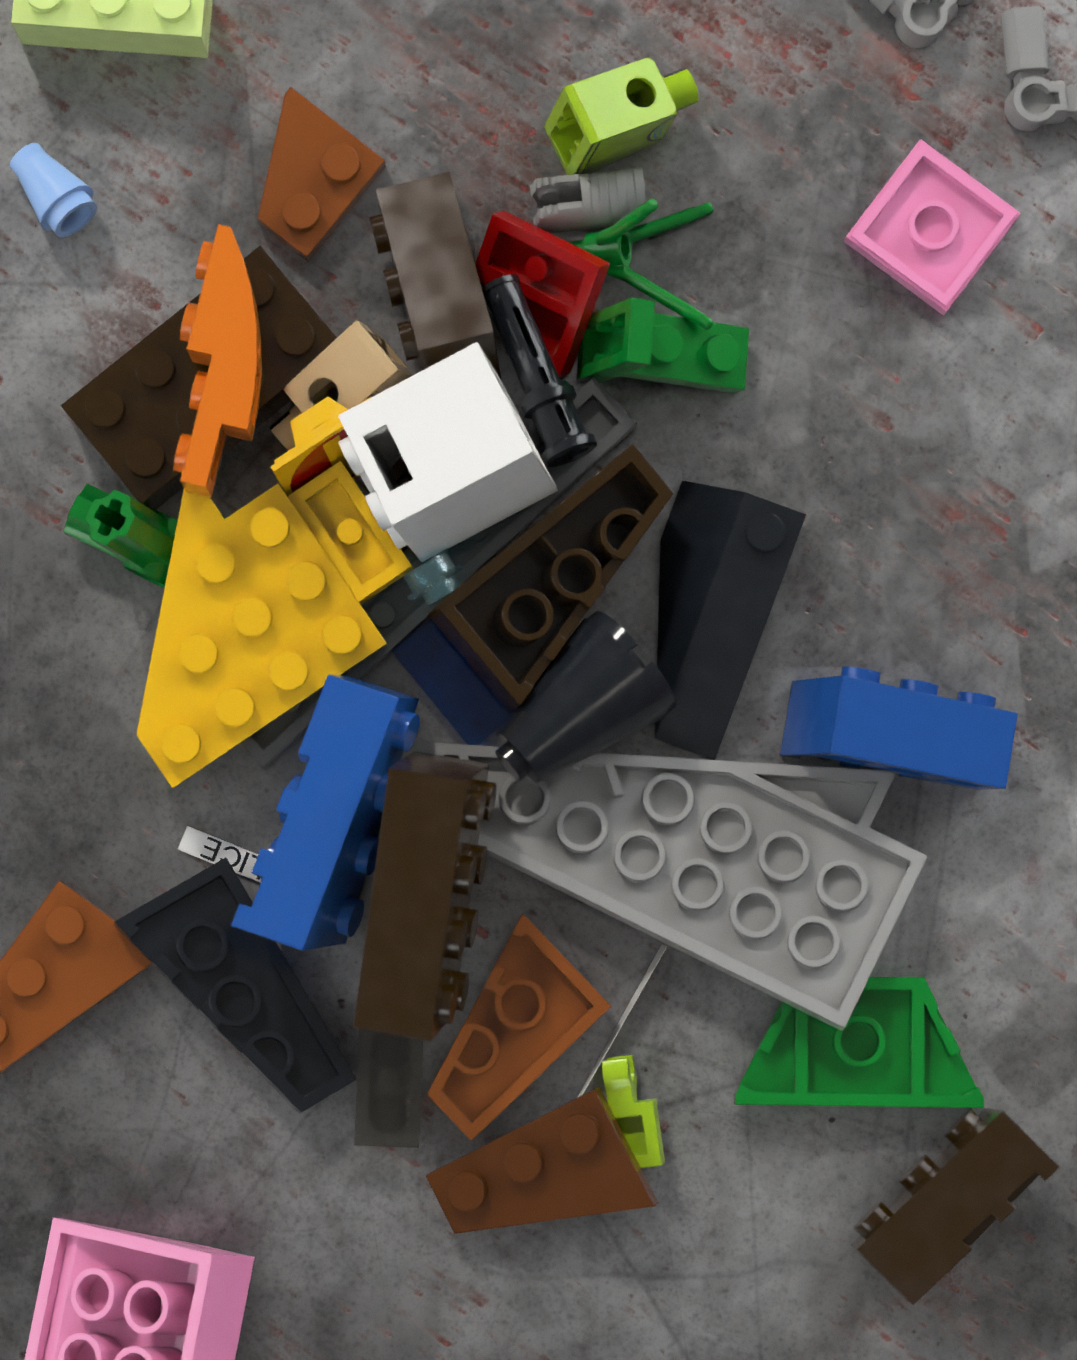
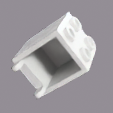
[338,342,558,562]

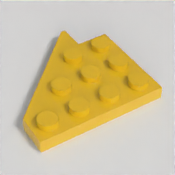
[136,483,387,788]

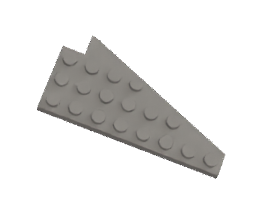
[401,741,928,1031]

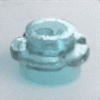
[403,550,463,606]

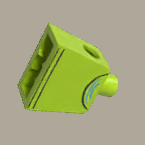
[544,58,699,175]

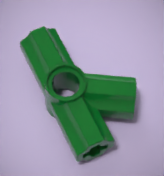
[63,483,178,588]

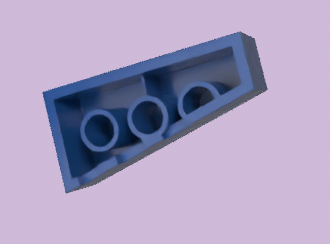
[231,674,420,951]

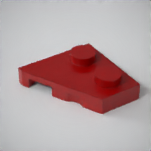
[475,210,610,376]

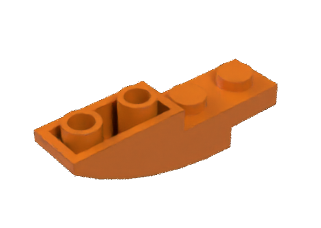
[173,224,262,498]

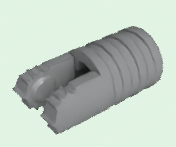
[530,167,647,233]

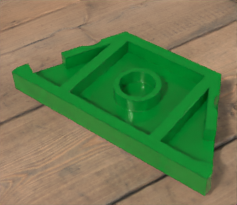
[734,977,984,1108]

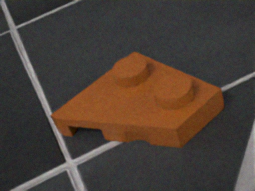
[258,87,386,262]

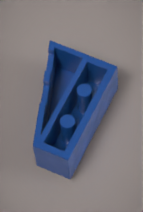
[780,667,1018,790]

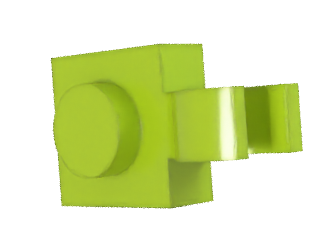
[602,1054,665,1168]

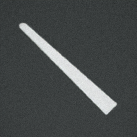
[577,944,667,1097]

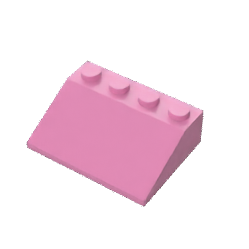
[25,1217,255,1360]

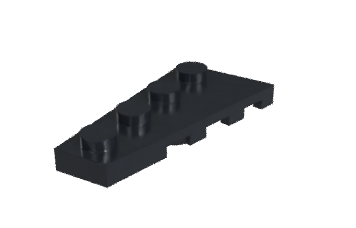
[113,857,357,1114]

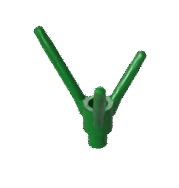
[567,199,714,330]

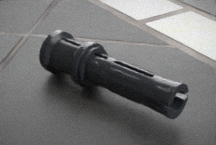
[482,274,597,468]

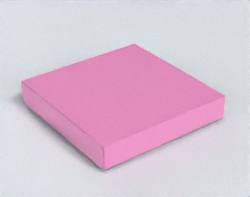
[844,139,1021,316]

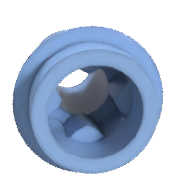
[10,143,97,237]

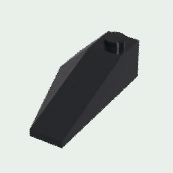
[655,481,806,760]

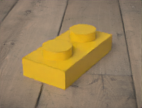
[287,461,414,605]

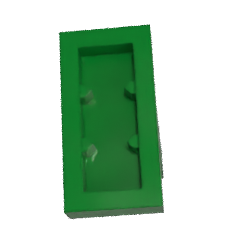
[576,297,749,393]

